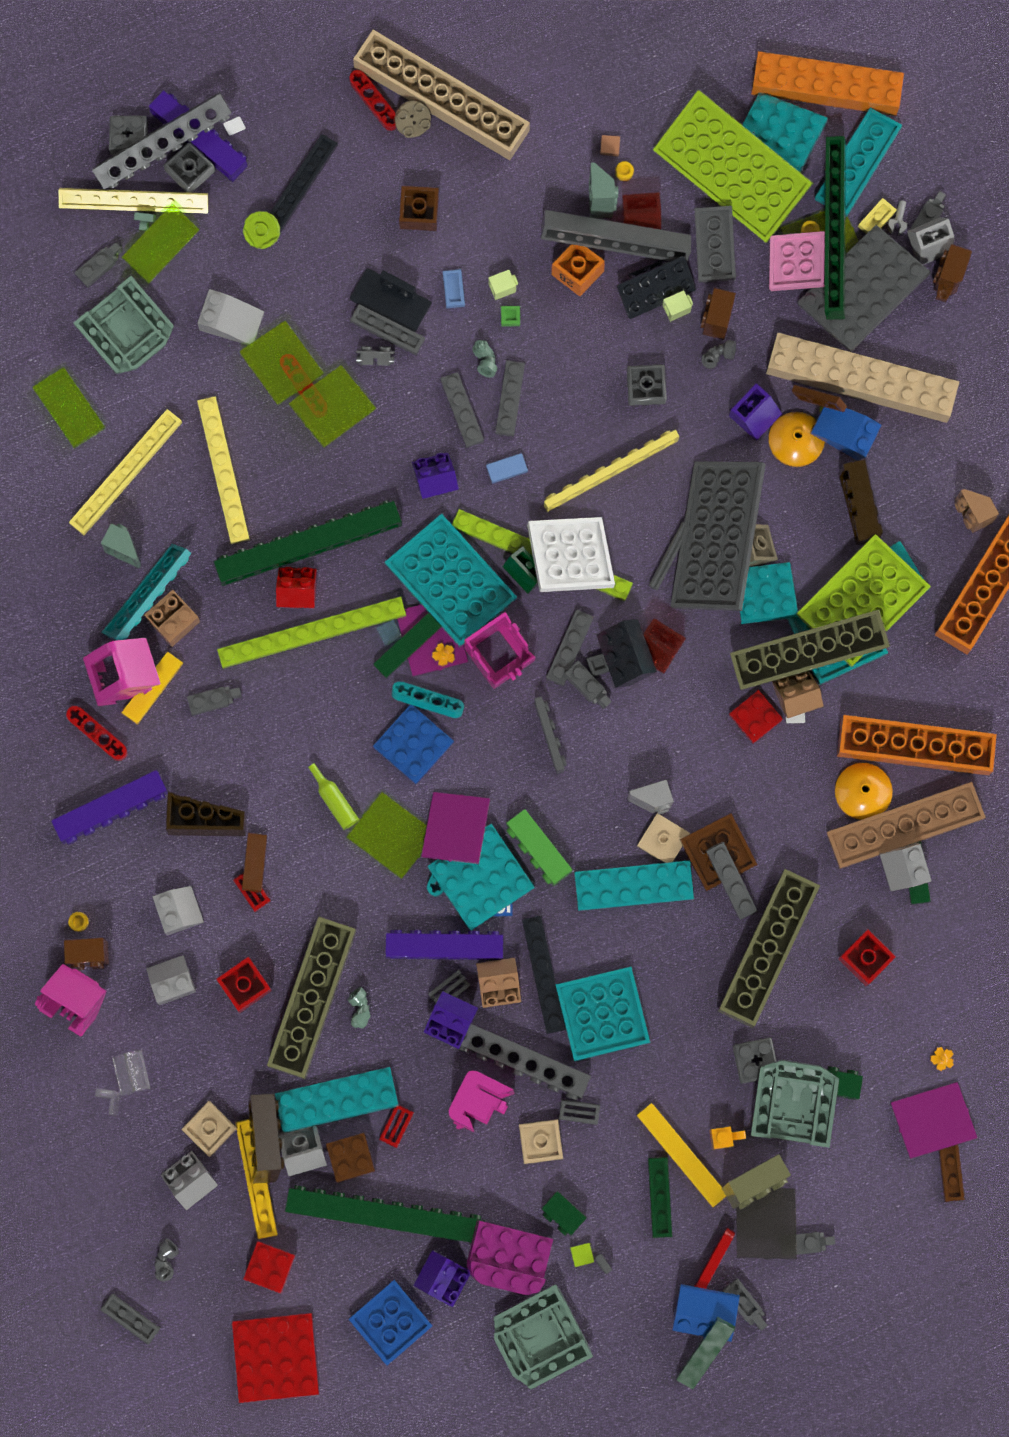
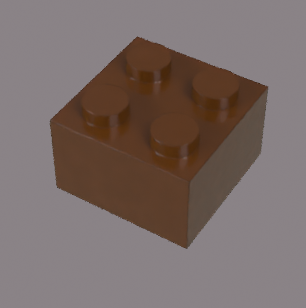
[399,186,439,231]
[700,288,736,340]
[64,938,109,971]
[326,1133,375,1183]

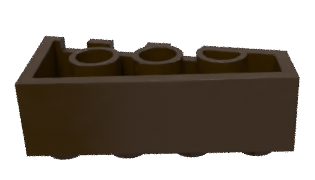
[838,459,883,546]
[166,792,246,836]
[248,1094,284,1184]

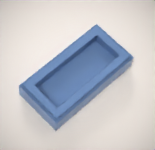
[443,269,465,308]
[486,453,528,484]

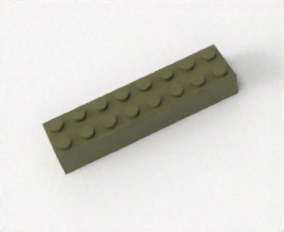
[730,610,890,690]
[718,869,820,1028]
[267,917,356,1080]

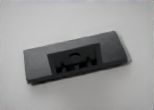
[616,256,696,319]
[350,268,432,333]

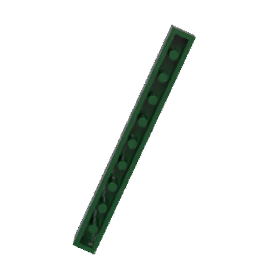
[825,136,846,320]
[214,500,402,587]
[285,1185,485,1243]

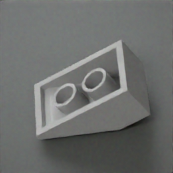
[198,289,264,347]

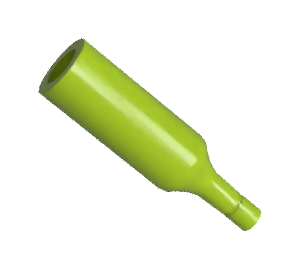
[308,763,359,830]

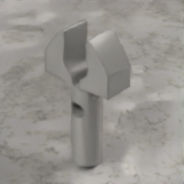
[887,200,908,236]

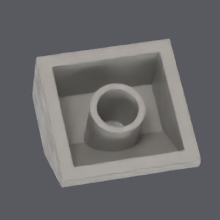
[627,780,674,815]
[879,843,931,891]
[153,886,204,936]
[146,955,196,1005]
[278,1126,327,1176]

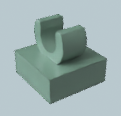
[134,212,156,231]

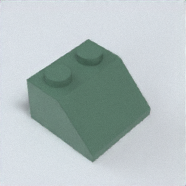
[101,524,141,568]

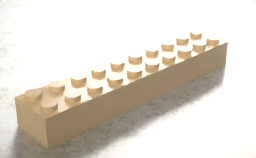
[353,30,530,160]
[766,333,959,423]

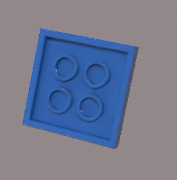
[373,705,454,785]
[349,1280,432,1366]

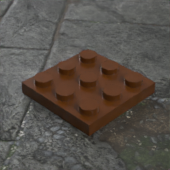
[679,813,758,891]

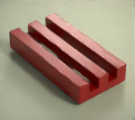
[233,873,271,912]
[379,1105,414,1148]

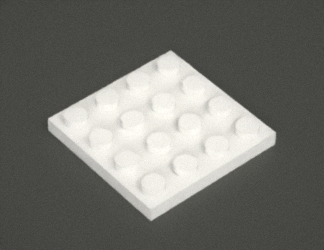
[527,517,615,592]

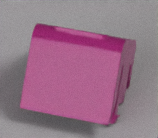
[465,612,535,689]
[83,638,161,706]
[35,964,107,1037]
[449,1071,515,1132]

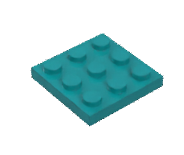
[739,562,798,624]

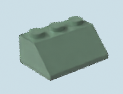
[589,163,618,218]

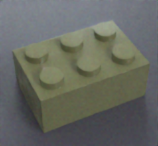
[722,1155,791,1210]

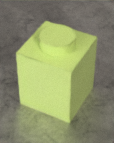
[488,270,518,300]
[662,290,693,322]

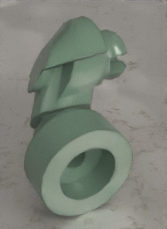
[472,340,497,378]
[347,987,371,1029]

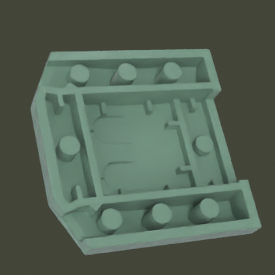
[73,276,174,374]
[751,1060,839,1148]
[494,1284,593,1389]

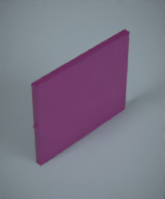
[397,605,468,676]
[422,792,490,864]
[890,1082,977,1159]

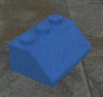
[672,1284,740,1342]

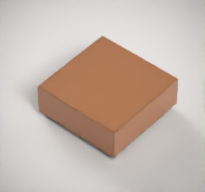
[600,135,620,156]

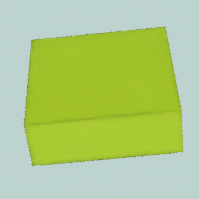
[570,1243,594,1267]

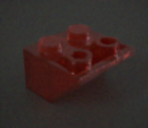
[621,192,662,230]
[643,618,686,674]

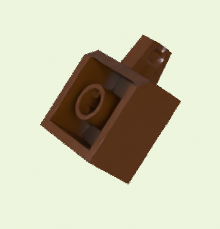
[933,244,972,302]

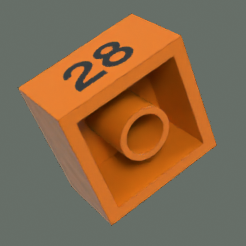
[552,244,605,296]

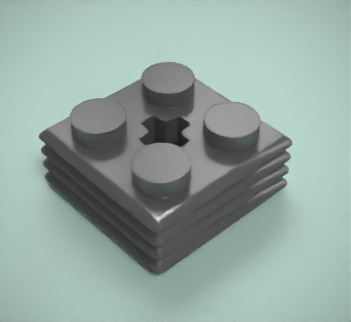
[109,116,148,155]
[163,142,215,193]
[627,365,667,405]
[733,1038,777,1084]

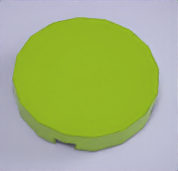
[243,211,280,249]

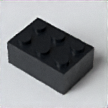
[597,619,657,688]

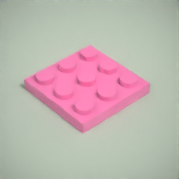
[769,231,825,291]

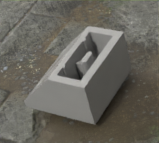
[907,217,954,265]
[161,1151,218,1210]

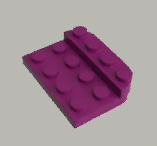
[467,1220,553,1295]

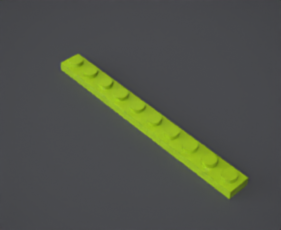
[452,509,633,601]
[217,597,406,669]

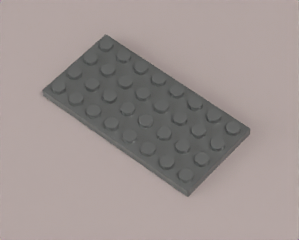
[671,462,766,611]

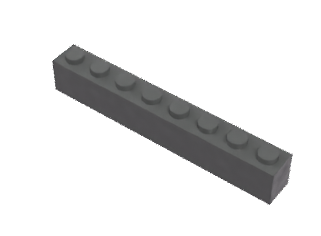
[541,210,691,262]

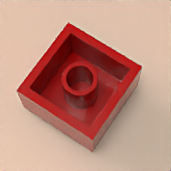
[838,930,896,986]
[216,957,272,1013]
[243,1241,296,1293]

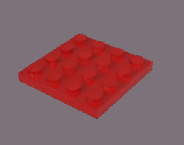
[232,1313,319,1403]

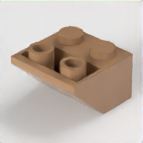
[954,489,999,533]
[144,590,200,647]
[772,671,824,718]
[476,958,521,1008]

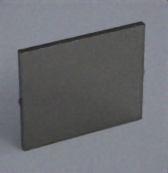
[736,1188,797,1260]

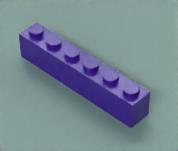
[149,90,247,182]
[51,770,168,845]
[386,930,503,960]

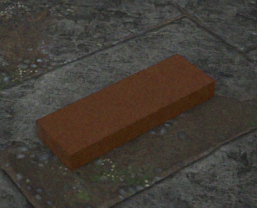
[791,385,847,412]
[242,833,267,893]
[938,1144,965,1202]

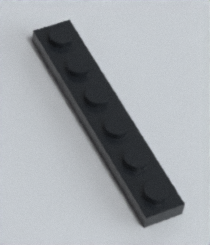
[270,134,338,234]
[522,916,566,1035]

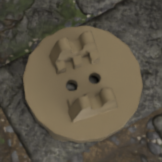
[394,100,431,138]

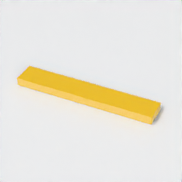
[637,1103,726,1208]
[235,1119,278,1240]

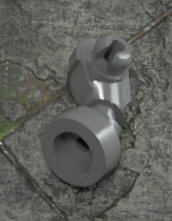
[701,340,736,369]
[155,1238,179,1281]

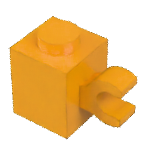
[709,1126,746,1150]

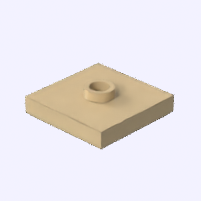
[637,813,690,863]
[181,1101,237,1157]
[519,1119,563,1164]

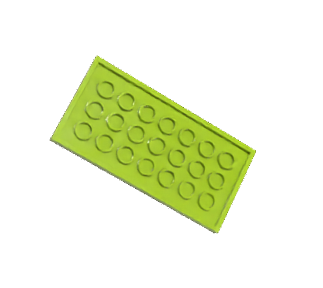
[653,90,813,243]

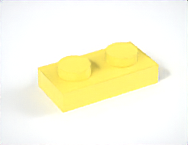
[858,198,897,234]

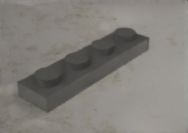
[350,304,425,356]
[495,361,525,437]
[440,372,484,448]
[546,609,594,687]
[534,696,567,774]
[705,842,757,920]

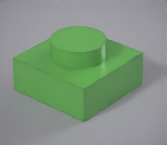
[501,306,520,326]

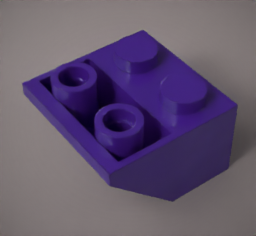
[729,384,782,441]
[412,453,459,499]
[424,991,478,1049]
[413,1250,470,1307]

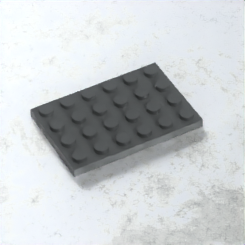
[797,225,930,352]

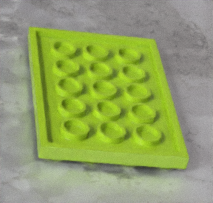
[797,534,931,667]

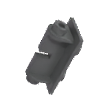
[356,346,395,366]

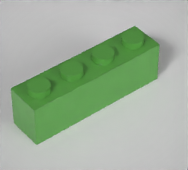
[506,809,572,886]

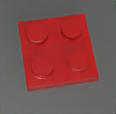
[729,690,783,744]

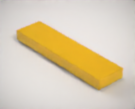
[122,652,183,725]

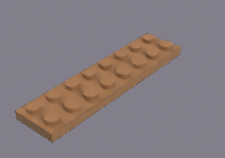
[826,782,986,869]

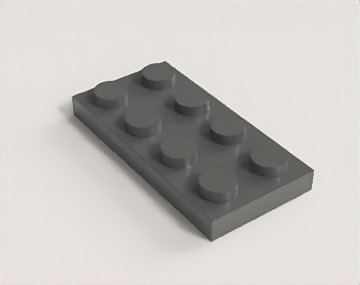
[695,206,736,283]

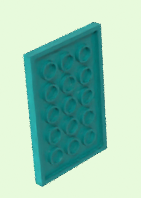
[385,514,517,647]

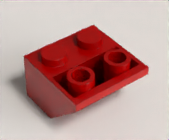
[276,567,317,608]

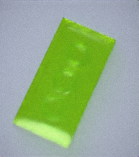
[121,204,200,284]
[32,367,105,449]

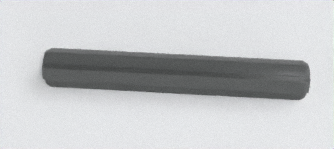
[649,522,690,590]

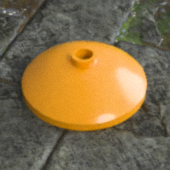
[768,412,825,467]
[835,763,893,820]

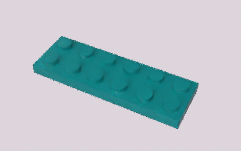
[815,108,902,217]
[101,544,191,641]
[574,861,694,911]
[275,1067,399,1133]

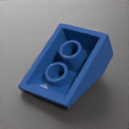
[810,407,881,461]

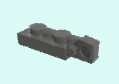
[910,191,946,230]
[75,243,122,288]
[564,661,611,709]
[187,686,242,716]
[779,1232,835,1256]
[722,1278,768,1331]

